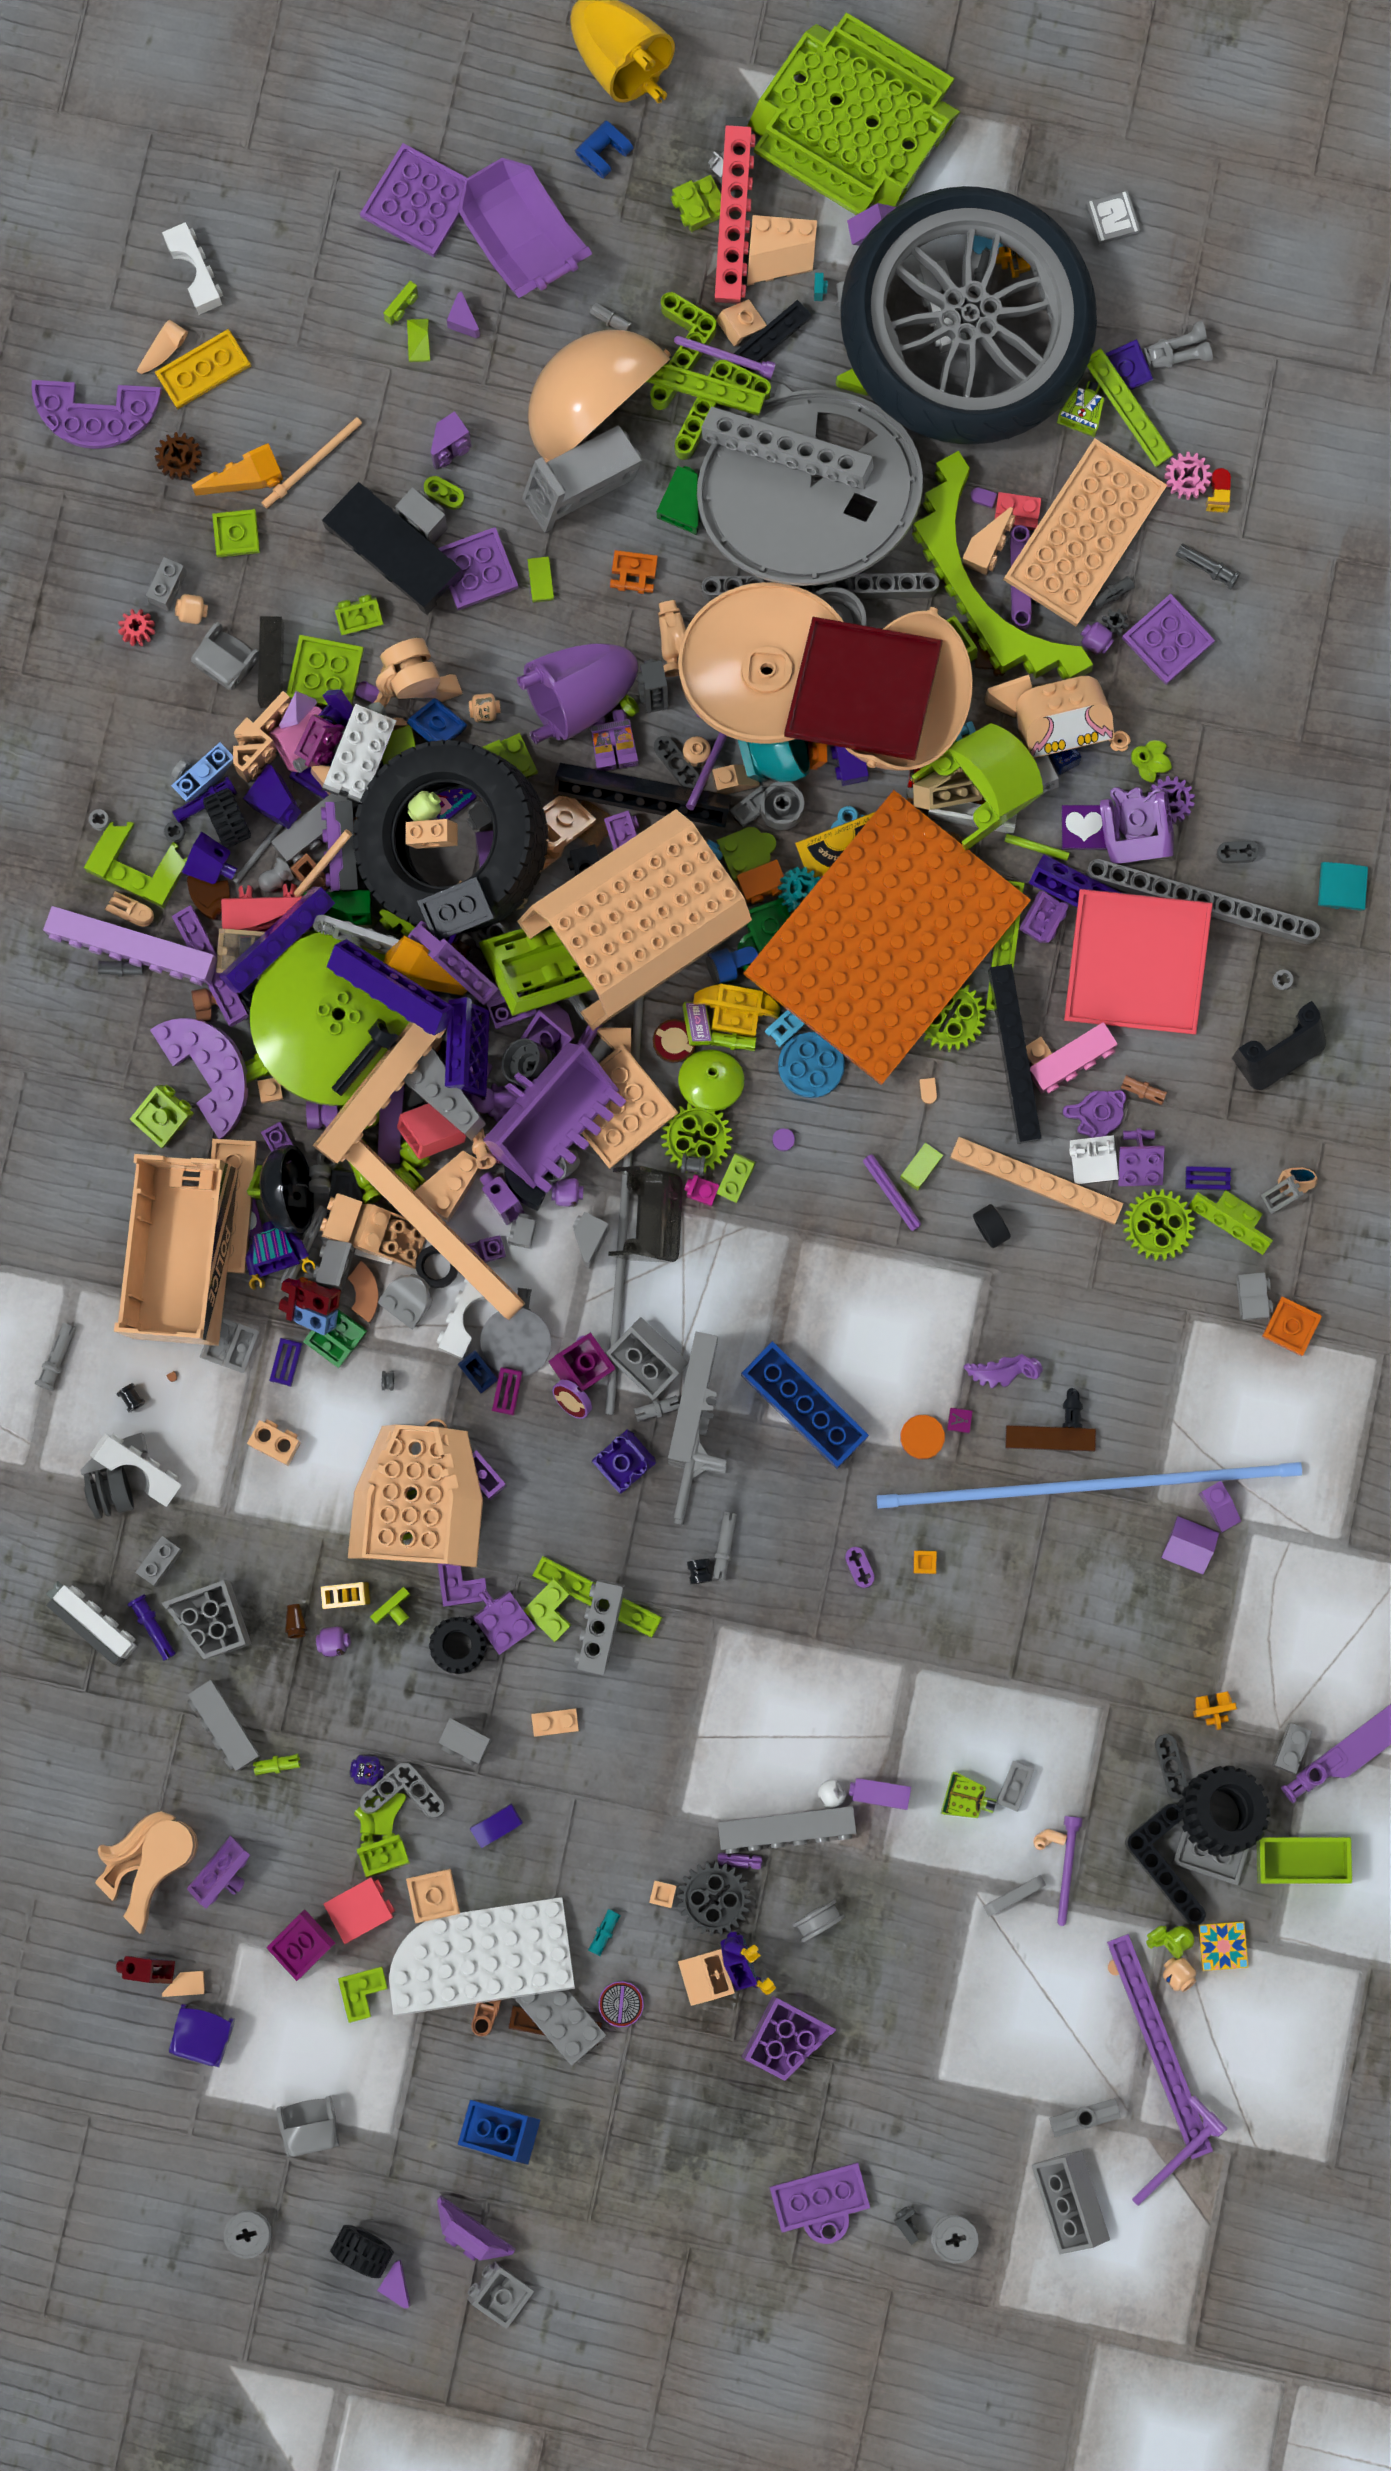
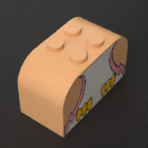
[1016,676,1114,758]

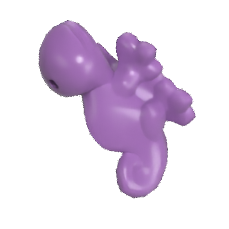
[470,1083,525,1122]

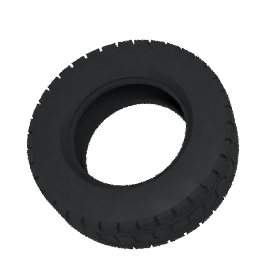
[353,740,548,934]

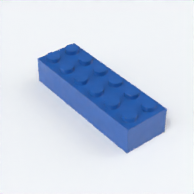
[741,1341,869,1469]

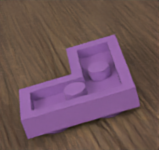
[438,1564,487,1607]

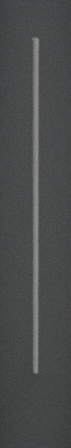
[605,996,644,1415]

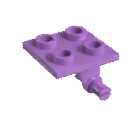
[1118,1128,1165,1186]

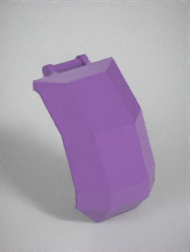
[458,158,592,298]

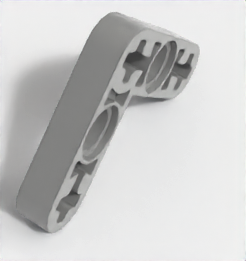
[359,1763,444,1819]

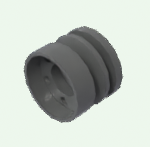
[502,1038,557,1089]
[84,1465,134,1519]

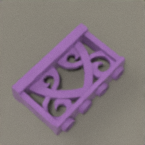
[408,921,499,1005]

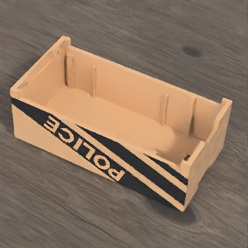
[114,1154,238,1346]

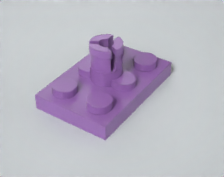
[187,1836,250,1909]

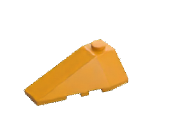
[383,936,468,995]

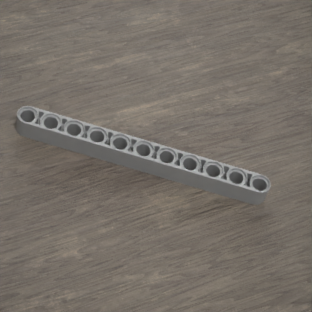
[702,573,939,601]
[1086,859,1320,944]

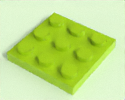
[286,635,364,707]

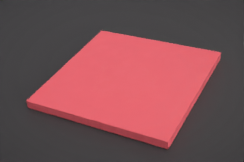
[1064,889,1213,1035]

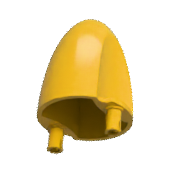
[570,0,675,103]

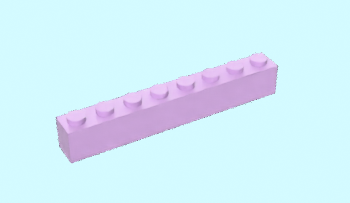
[43,906,217,986]

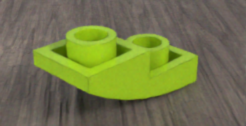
[379,909,415,937]

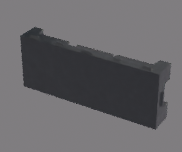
[322,482,464,615]

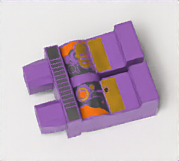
[591,709,639,771]

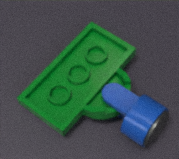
[706,898,790,985]

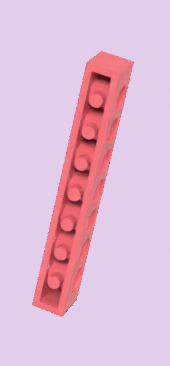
[715,126,756,304]

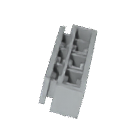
[575,1579,625,1675]

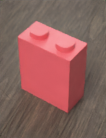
[397,1104,466,1160]
[323,1877,395,1944]

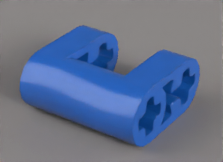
[575,121,634,179]

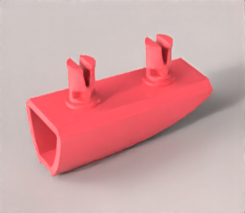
[221,883,303,938]

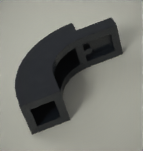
[504,1165,546,1211]

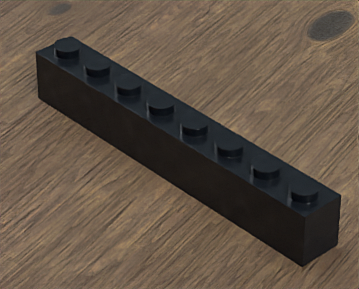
[553,763,732,828]
[988,964,1042,1144]

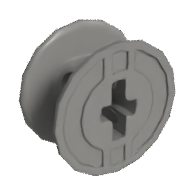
[224,2210,272,2259]
[931,2215,979,2264]

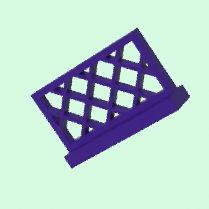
[445,997,490,1097]

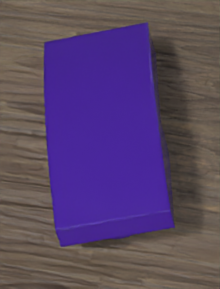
[470,1803,523,1848]

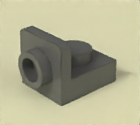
[894,2207,919,2245]

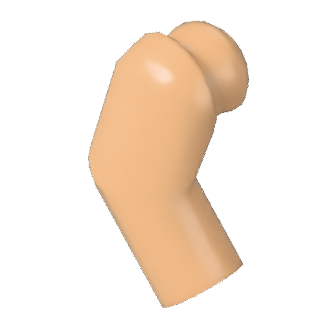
[1033,1829,1067,1850]

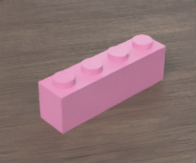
[1030,1022,1118,1094]

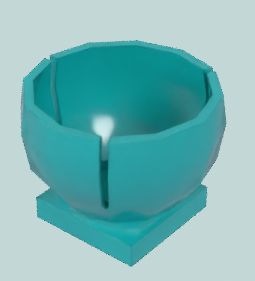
[738,739,810,783]

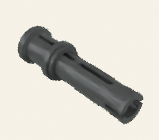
[1175,543,1240,590]

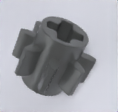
[1102,609,1128,636]

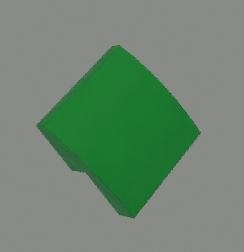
[303,1308,367,1368]

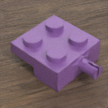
[472,1589,536,1655]

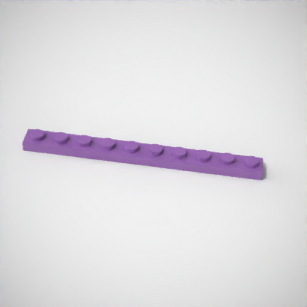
[1107,1934,1213,2159]

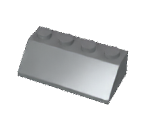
[1032,2150,1110,2254]

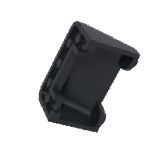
[1232,1001,1326,1090]

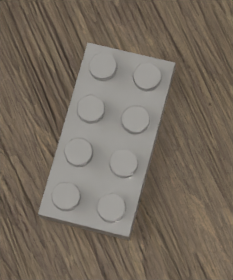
[514,1990,606,2067]

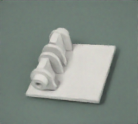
[1069,1135,1119,1184]

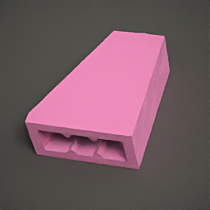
[269,706,322,772]

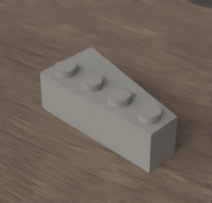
[403,1047,486,1141]

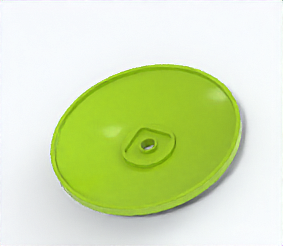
[250,932,409,1107]

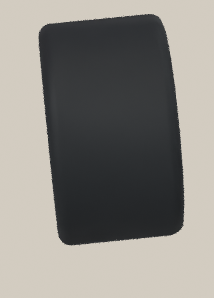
[973,1204,1011,1248]

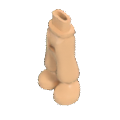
[658,600,686,677]

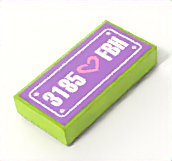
[682,1002,712,1046]

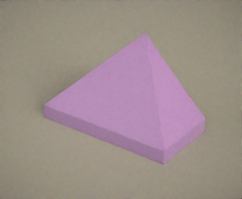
[279,691,317,729]

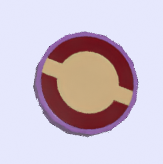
[552,1379,592,1419]

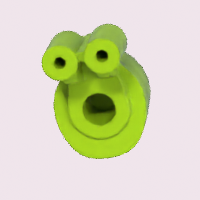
[1146,1926,1194,1959]

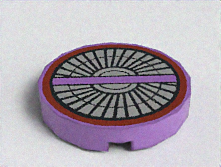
[598,1981,644,2027]

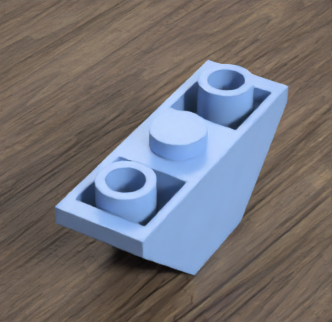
[171,742,233,802]

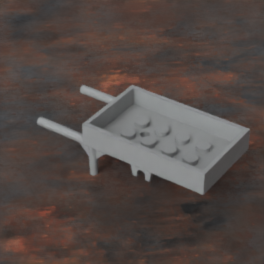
[668,1331,727,1525]

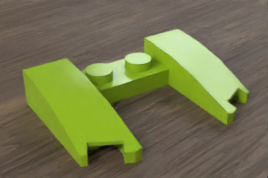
[84,822,187,909]

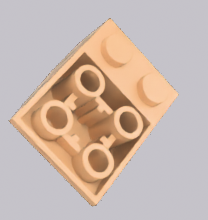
[963,507,1015,576]
[349,1204,425,1269]

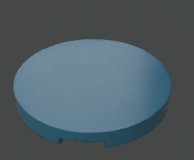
[778,1032,844,1098]

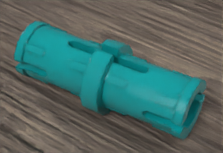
[588,1909,621,1957]

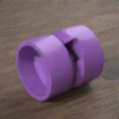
[306,1101,339,1130]

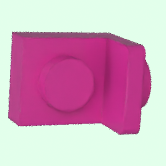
[684,1174,720,1207]

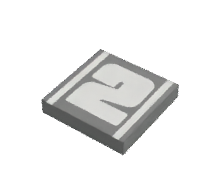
[1086,191,1140,244]

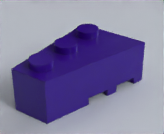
[830,746,869,786]

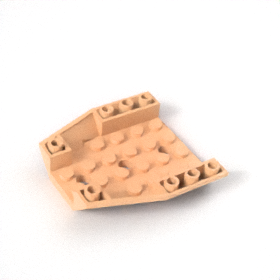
[348,1425,483,1567]

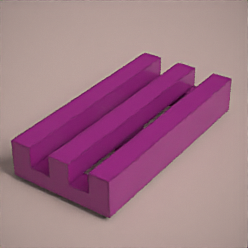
[492,1367,523,1415]

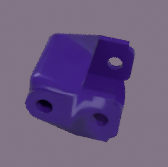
[169,2004,235,2068]

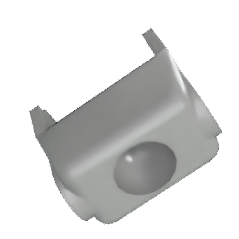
[191,622,261,690]
[276,2096,340,2157]

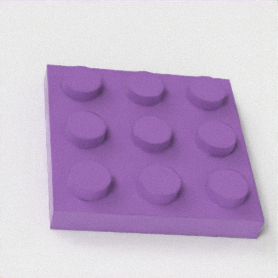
[438,527,519,611]
[1122,594,1215,685]

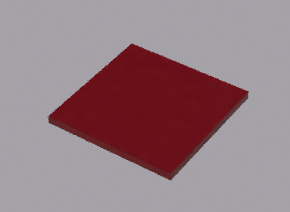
[784,617,943,761]

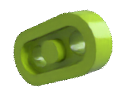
[424,476,464,510]

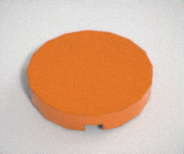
[900,1415,945,1459]

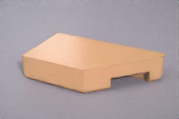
[162,1971,205,1997]

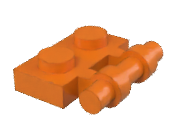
[610,550,658,594]

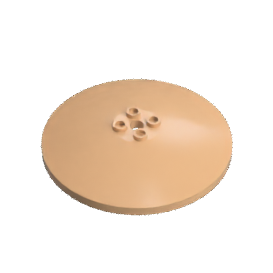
[678,582,844,744]

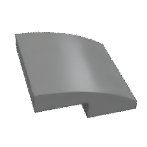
[200,1318,259,1373]

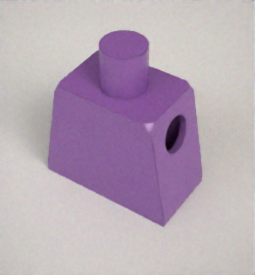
[480,1172,525,1225]

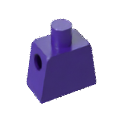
[182,832,238,884]

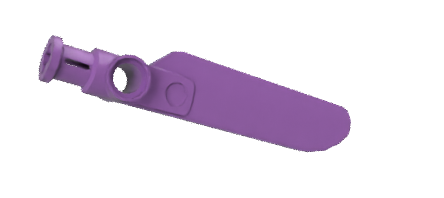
[1281,1704,1391,1803]

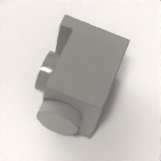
[508,1213,536,1249]

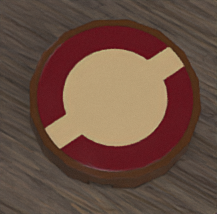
[653,1019,696,1063]

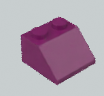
[548,1332,616,1392]

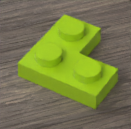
[523,1578,572,1642]
[338,1966,388,2023]

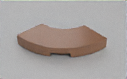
[348,1261,379,1323]

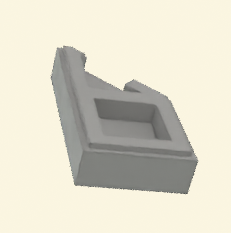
[729,786,763,828]

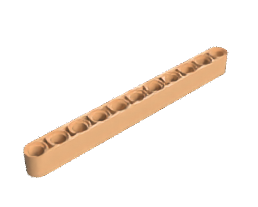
[346,1139,525,1320]

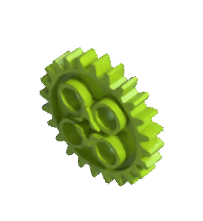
[923,985,986,1052]
[661,1103,733,1174]
[1122,1189,1195,1261]

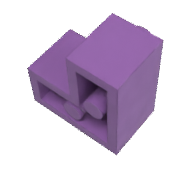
[847,203,897,246]
[473,1450,507,1500]

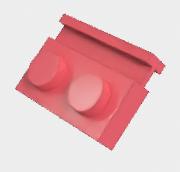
[994,492,1041,531]

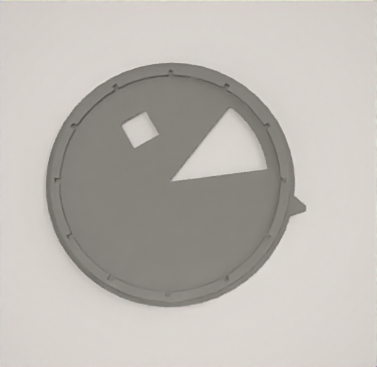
[697,384,923,586]

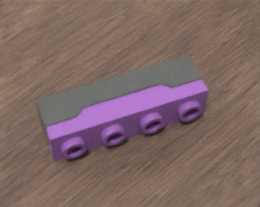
[321,801,358,891]

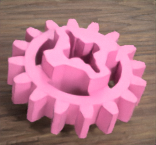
[1164,452,1212,500]

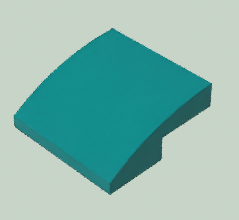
[1318,862,1368,911]

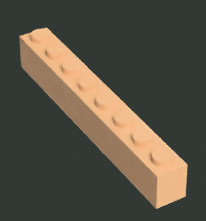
[313,1022,446,1163]

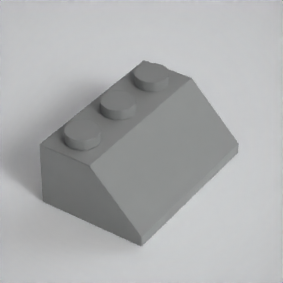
[605,1317,688,1400]

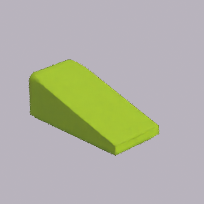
[900,1142,943,1191]

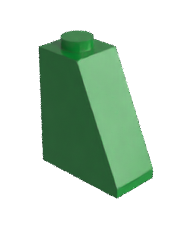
[656,466,698,535]

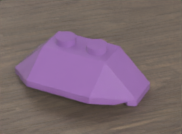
[437,2196,515,2261]

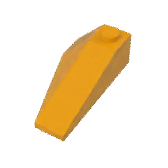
[191,443,283,496]

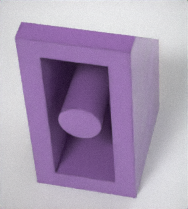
[1199,1481,1241,1533]

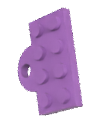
[770,2162,870,2244]

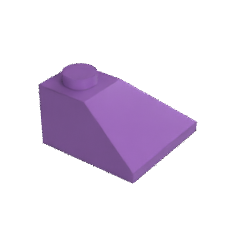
[520,1002,575,1055]

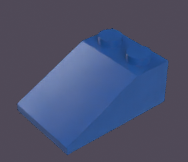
[458,2100,540,2165]

